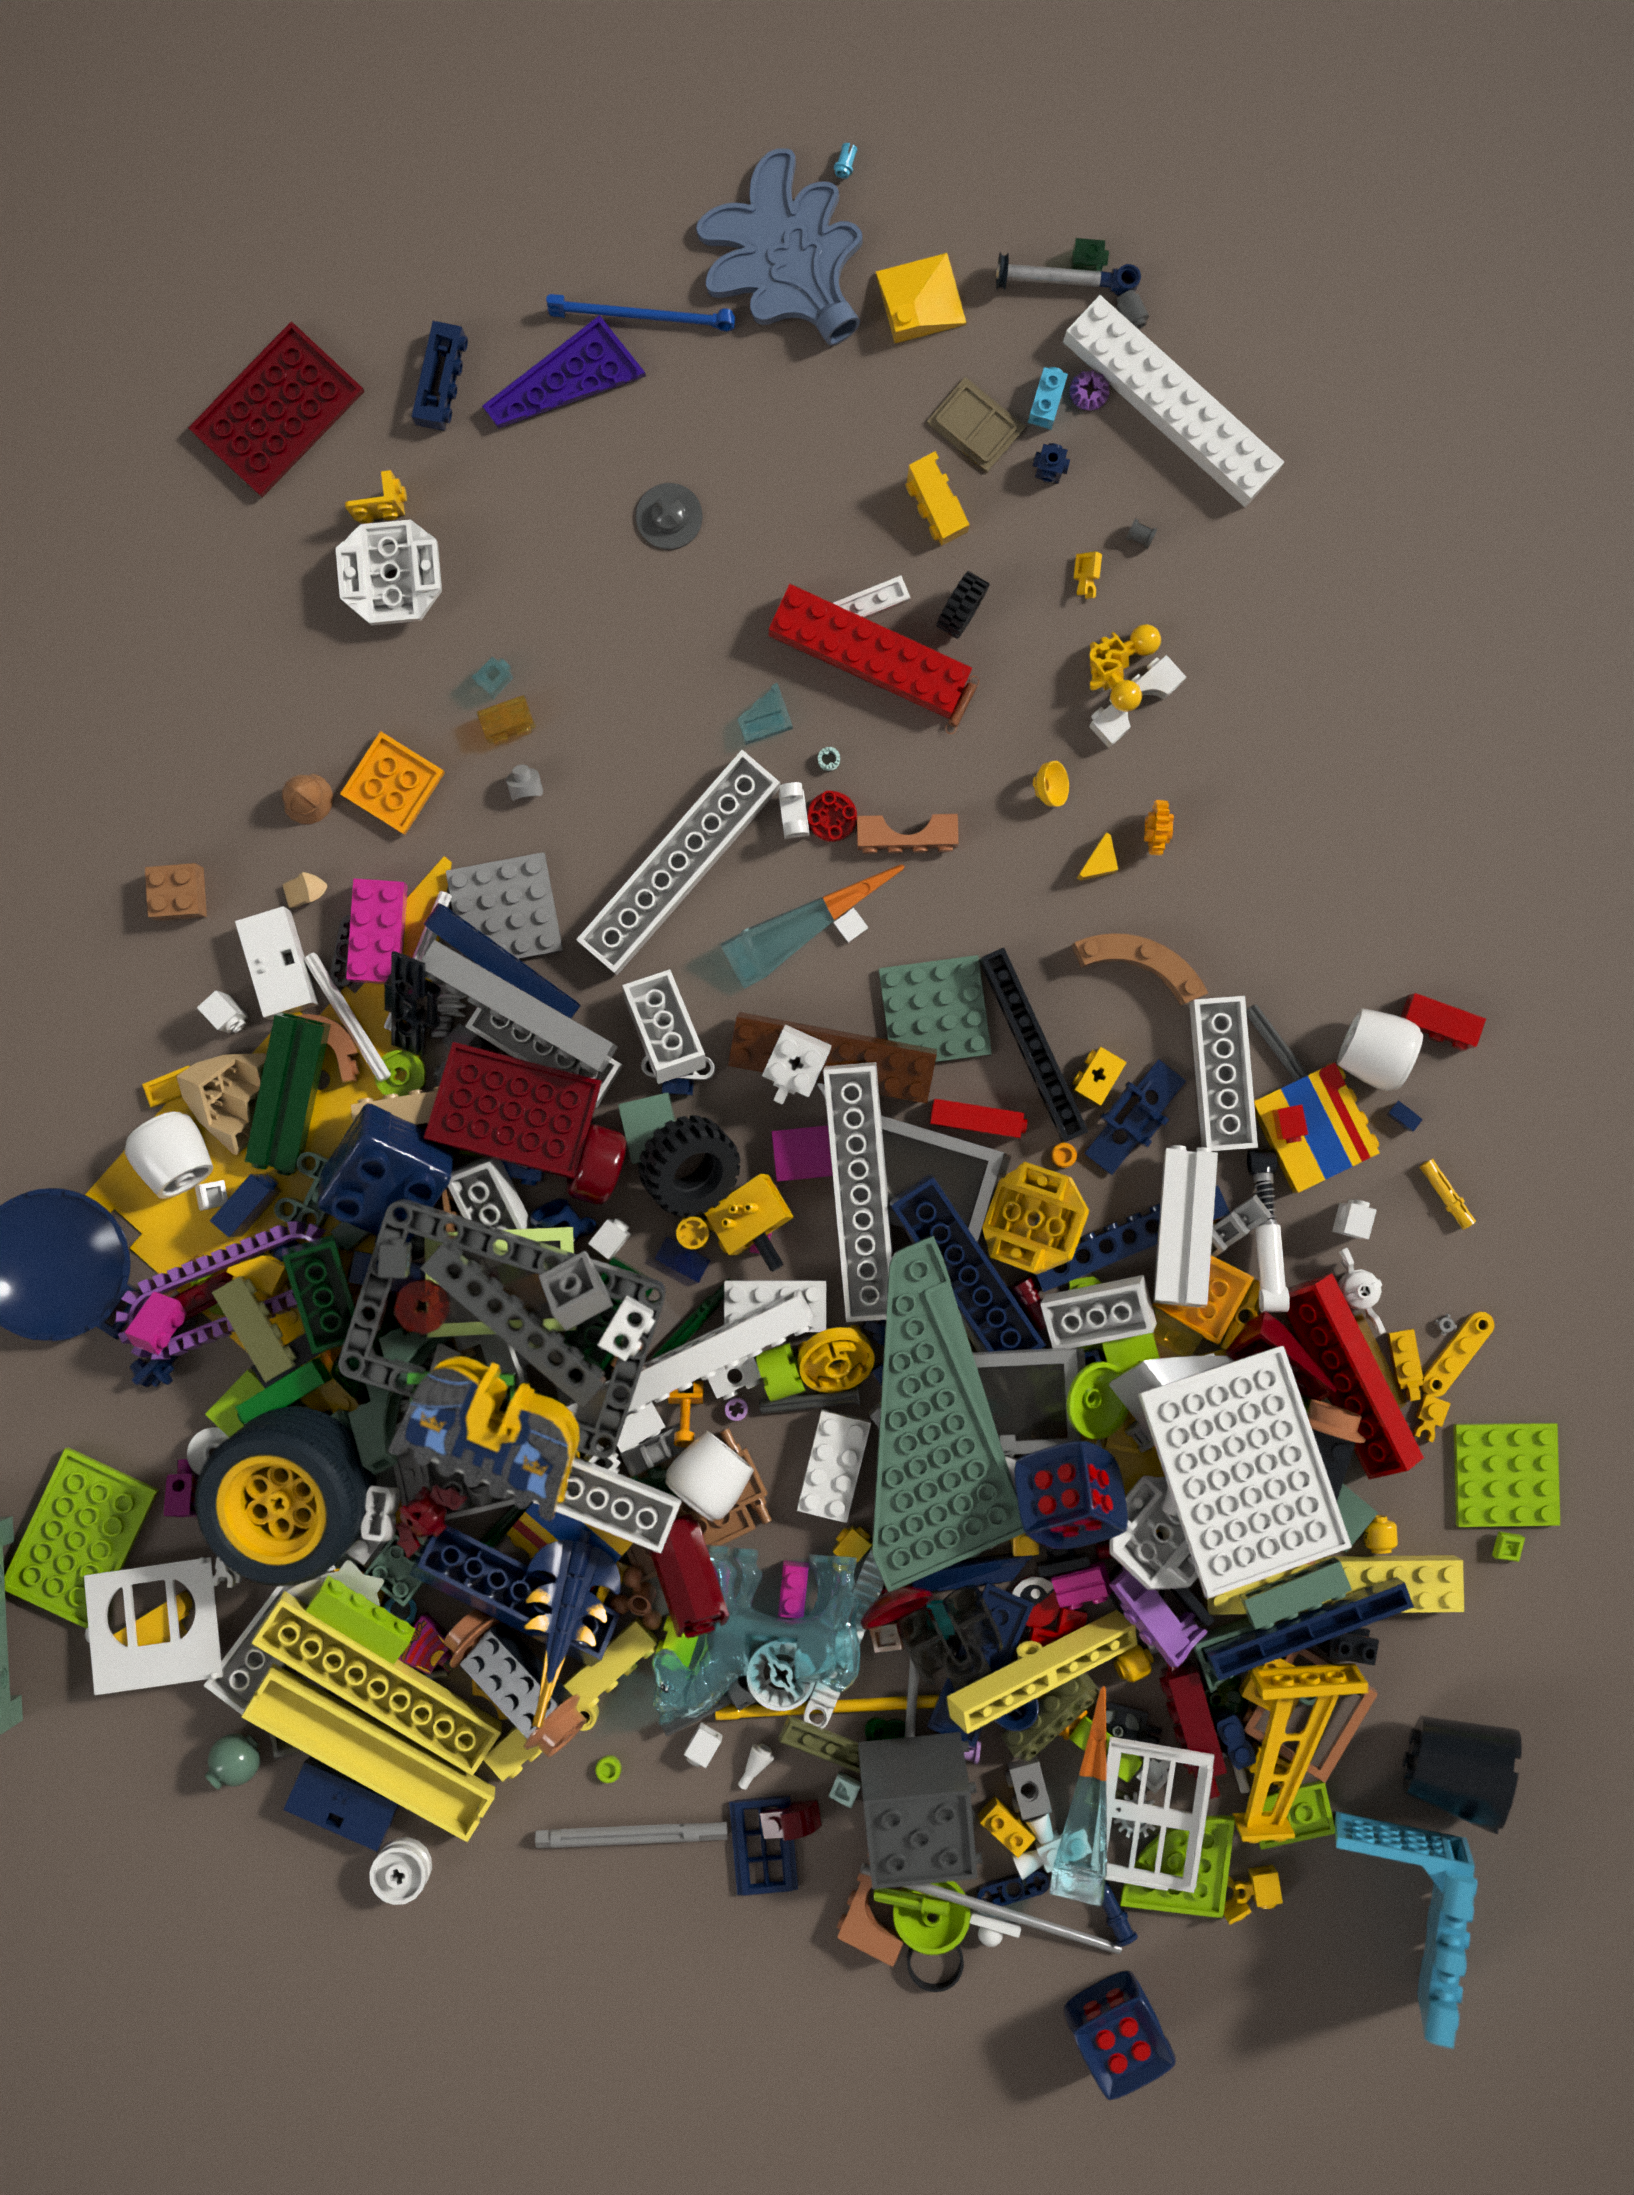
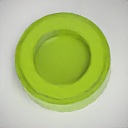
[595,1755,622,1783]

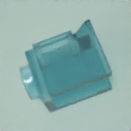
[472,656,514,700]

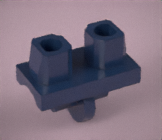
[130,1348,179,1387]

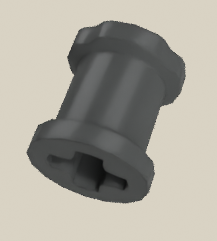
[1126,518,1157,550]

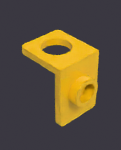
[1224,1876,1251,1925]

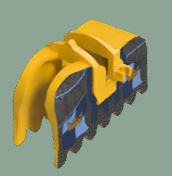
[388,1356,580,1521]

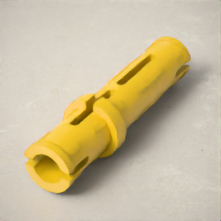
[1419,1158,1476,1230]

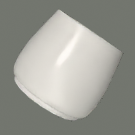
[1337,1008,1423,1091]
[125,1111,214,1199]
[665,1431,754,1521]

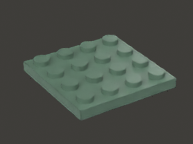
[879,955,992,1062]

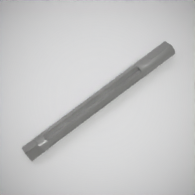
[535,1822,728,1848]

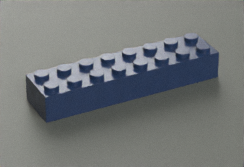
[889,1173,1045,1373]
[409,1524,620,1667]

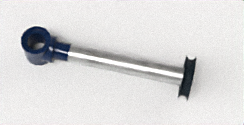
[996,251,1141,297]

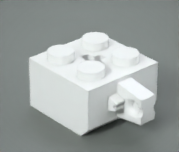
[762,1025,832,1105]

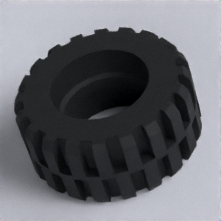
[638,1115,740,1217]

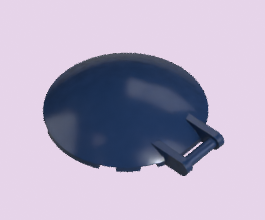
[0,1188,144,1341]

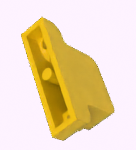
[113,1590,192,1646]

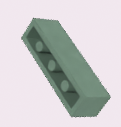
[1239,1557,1352,1630]

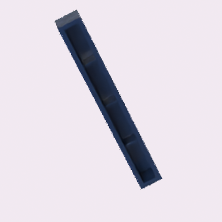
[1204,1577,1414,1681]

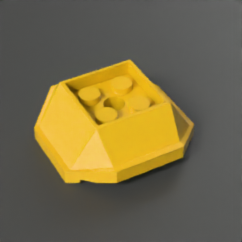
[982,1161,1089,1274]

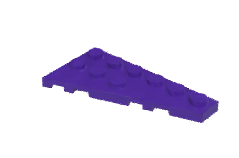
[482,315,646,428]

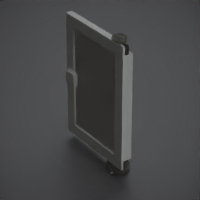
[881,1116,1011,1242]
[972,1348,1086,1455]

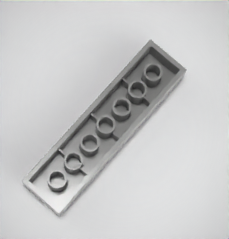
[421,940,618,1074]

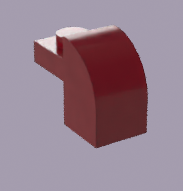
[760,1800,822,1841]

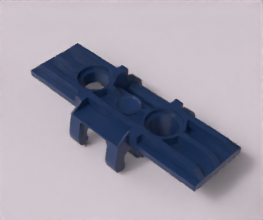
[1084,1059,1186,1175]

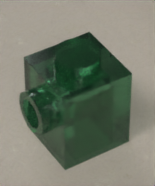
[1071,238,1109,271]

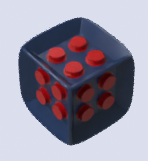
[1015,1441,1128,1549]
[1064,1970,1176,2100]

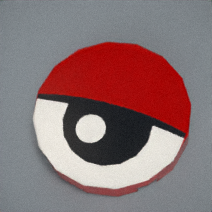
[1012,1576,1061,1628]

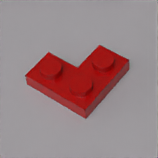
[1028,1607,1088,1648]

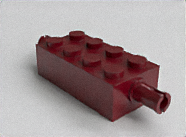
[1159,1661,1227,1799]

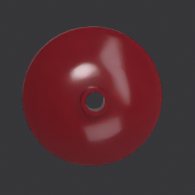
[860,1587,934,1629]

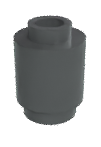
[1116,290,1149,329]

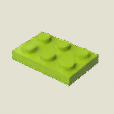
[1248,1780,1335,1850]

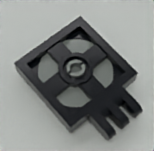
[1095,1700,1162,1744]

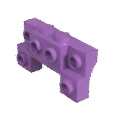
[1109,1567,1208,1667]

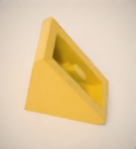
[1077,832,1118,881]

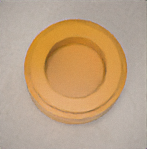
[1051,1143,1077,1168]

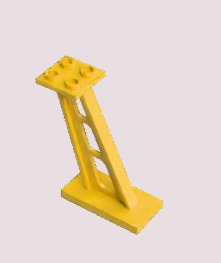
[1232,1663,1368,1843]

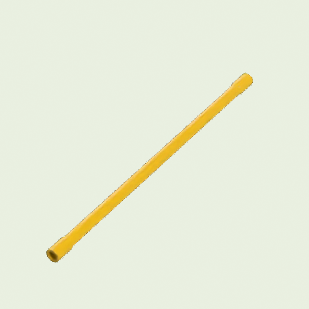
[715,1693,1047,1721]

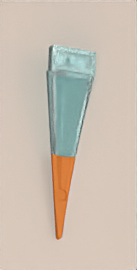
[720,865,904,989]
[1050,1686,1107,1906]

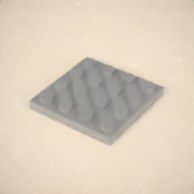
[446,852,563,967]

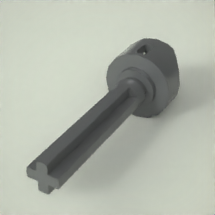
[661,1670,757,1737]

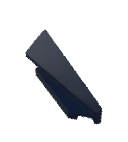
[911,1553,1032,1591]

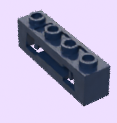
[411,321,468,431]

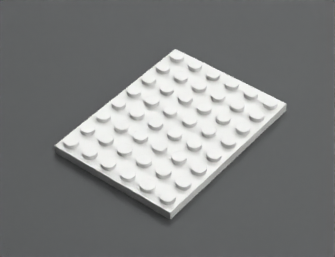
[1138,1346,1352,1598]

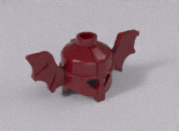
[395,1485,467,1558]

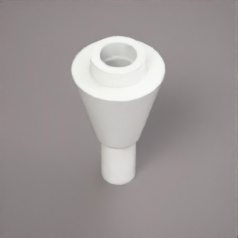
[738,1744,774,1790]

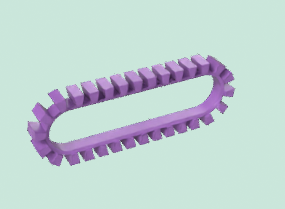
[115,1221,342,1360]

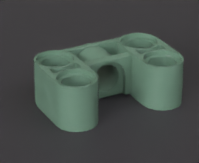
[274,1152,329,1231]

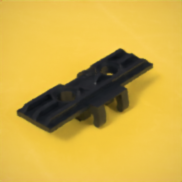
[385,951,441,1057]

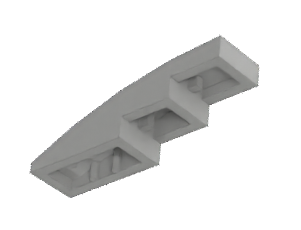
[1211,1195,1272,1257]

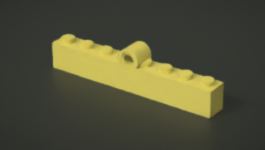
[947,1610,1137,1734]
[484,1617,658,1782]

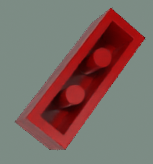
[1401,993,1486,1051]

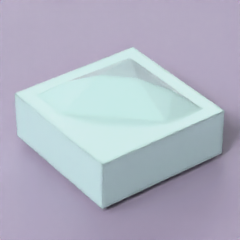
[828,1772,862,1808]

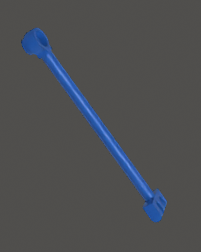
[546,294,735,331]

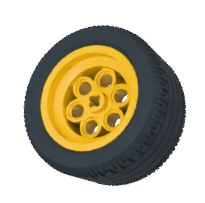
[195,1407,377,1586]

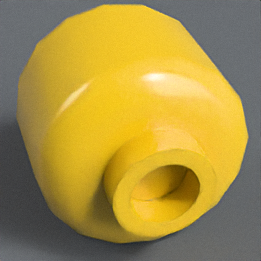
[1363,1515,1398,1554]
[1114,1644,1154,1683]

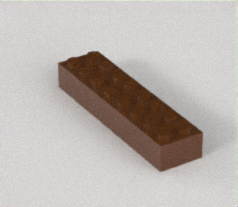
[728,1012,937,1104]

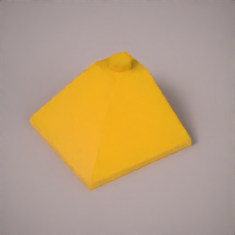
[876,253,966,343]

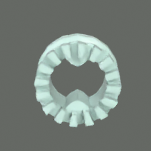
[818,747,840,771]

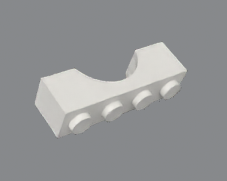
[1089,655,1186,748]

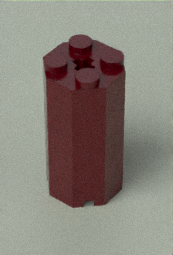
[649,1514,729,1638]

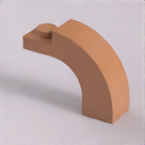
[296,1014,361,1083]

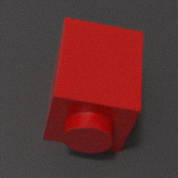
[1272,1105,1308,1144]

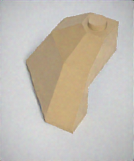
[176,1053,267,1155]

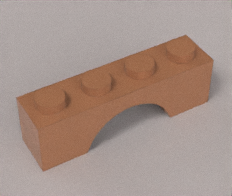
[857,814,959,854]

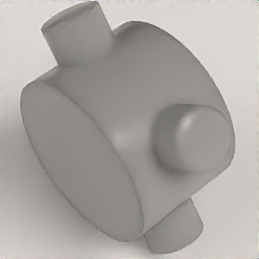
[1434,1314,1457,1336]

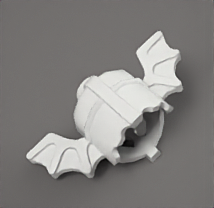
[1338,1248,1386,1334]

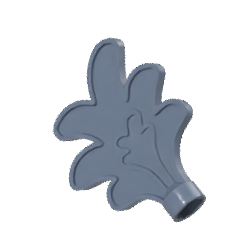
[696,148,863,345]

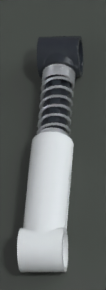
[1247,1149,1290,1313]

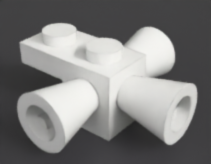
[1012,1813,1094,1894]

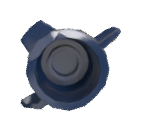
[531,1198,596,1249]

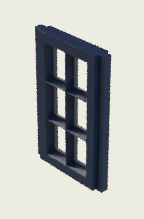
[729,1795,798,1896]

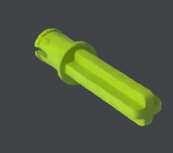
[873,1888,951,1917]

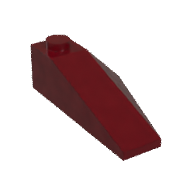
[1225,1311,1336,1401]

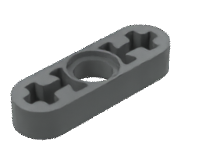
[330,915,353,987]

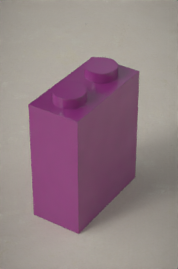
[772,1125,833,1182]

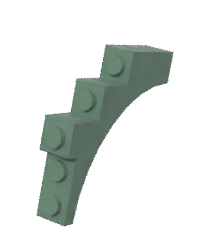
[348,1312,460,1475]

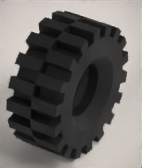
[936,571,990,639]

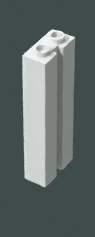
[1153,1145,1218,1308]

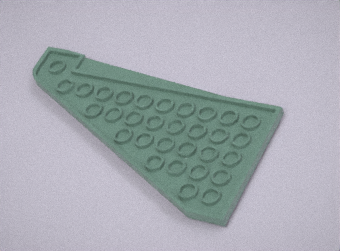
[872,1235,1025,1592]

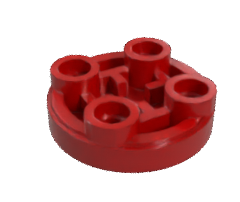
[807,790,857,842]

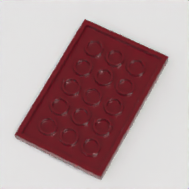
[188,321,365,498]
[424,1042,602,1179]

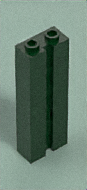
[245,1012,331,1176]

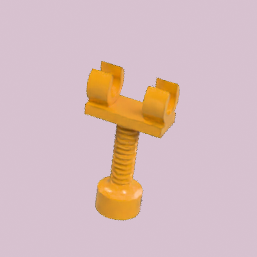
[668,1381,704,1448]

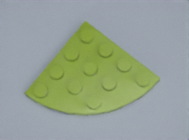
[1120,1815,1235,1918]

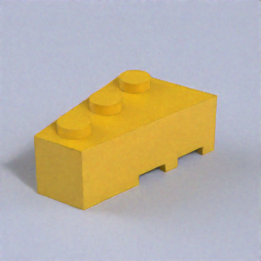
[905,451,970,546]

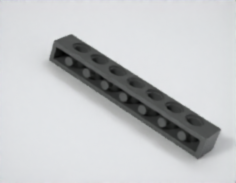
[420,1241,606,1408]

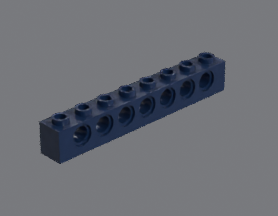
[1034,1185,1230,1292]

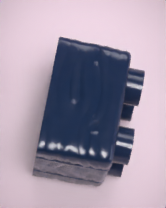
[318,1103,454,1243]

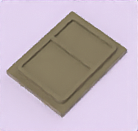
[927,377,1026,473]

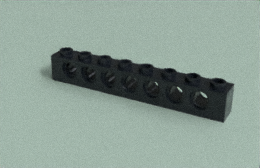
[979,947,1088,1143]

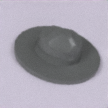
[636,483,703,550]

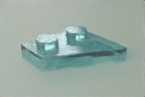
[737,683,793,745]

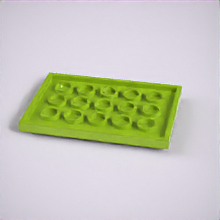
[4,1447,159,1629]

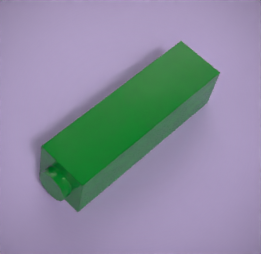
[235,1357,333,1425]

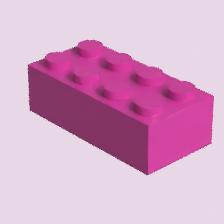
[346,878,408,984]

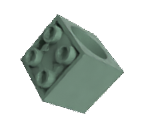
[364,1531,424,1607]

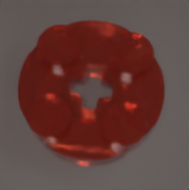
[395,1279,450,1334]

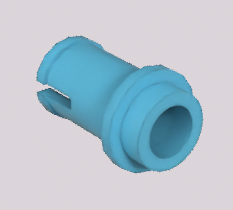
[834,143,857,179]

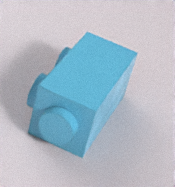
[1028,367,1068,430]

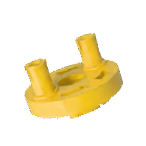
[797,1325,875,1393]

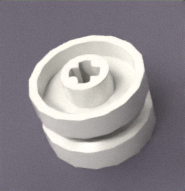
[370,1837,432,1905]

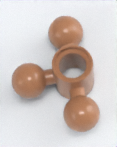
[610,1567,662,1630]

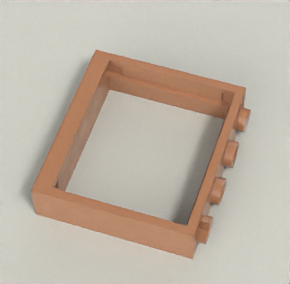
[1241,1648,1378,1783]

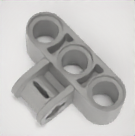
[619,1423,695,1476]

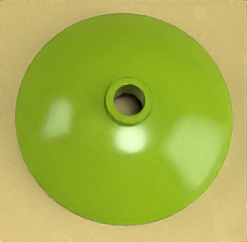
[1067,1362,1129,1439]
[893,1881,970,1955]

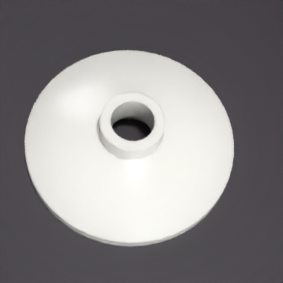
[187,1427,229,1475]

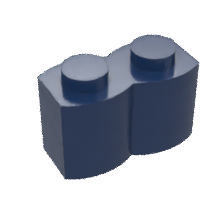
[1211,1708,1256,1770]

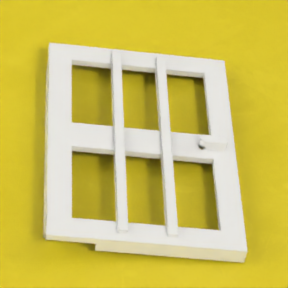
[1091,1737,1214,1893]

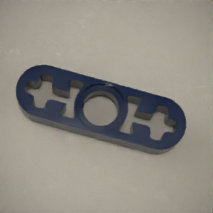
[976,1868,1049,1906]

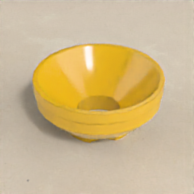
[1033,761,1069,807]

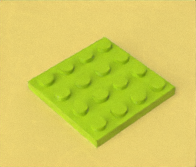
[1453,1423,1560,1527]

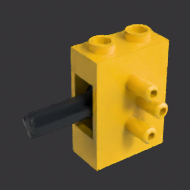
[704,1174,794,1272]

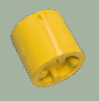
[676,1216,710,1249]

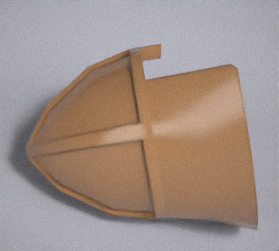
[282,774,333,824]

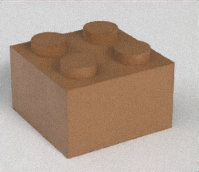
[145,863,207,921]

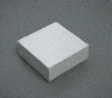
[833,908,869,943]

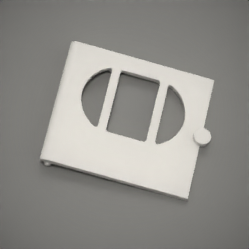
[84,1557,223,1695]

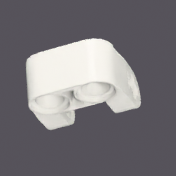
[779,782,810,839]

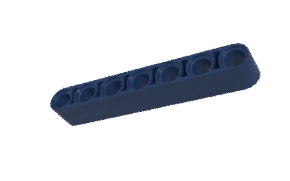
[424,903,581,1019]

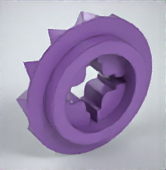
[1070,370,1110,410]

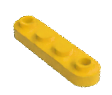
[1421,1311,1494,1397]

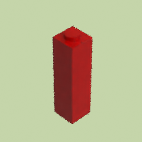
[929,1098,1028,1138]

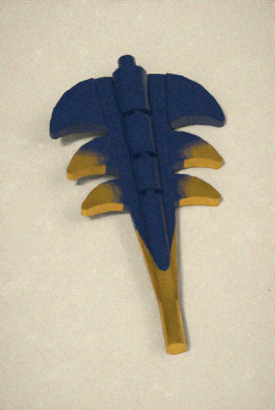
[524,1530,621,1728]

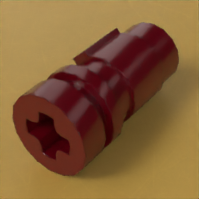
[1010,1276,1047,1331]

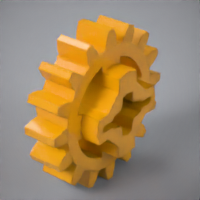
[1144,800,1174,856]

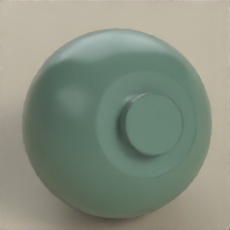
[204,1733,260,1790]

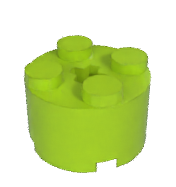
[756,1343,805,1402]

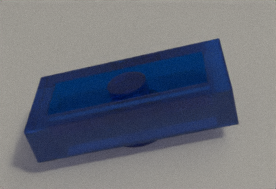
[655,1237,711,1283]

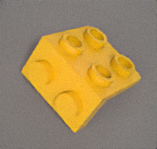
[345,470,407,524]

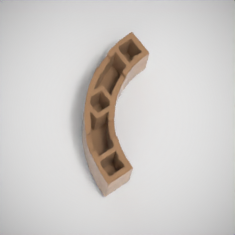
[1071,933,1208,1006]

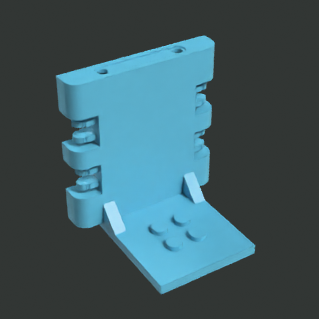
[1334,1811,1477,2049]

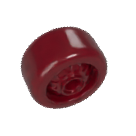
[566,1125,626,1205]

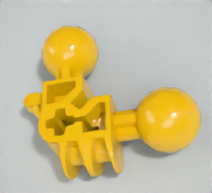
[1090,624,1161,712]

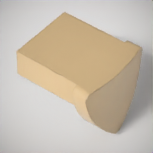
[282,872,327,908]

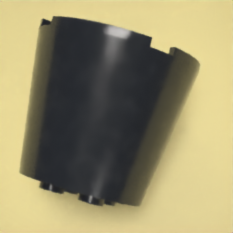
[1402,1716,1522,1834]

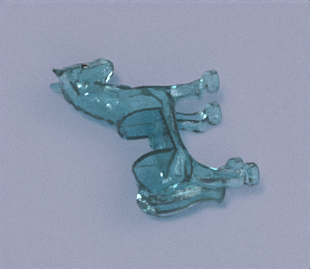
[652,1545,862,1725]

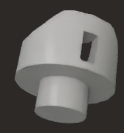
[506,764,543,801]

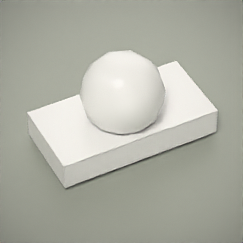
[970,1908,1021,1947]

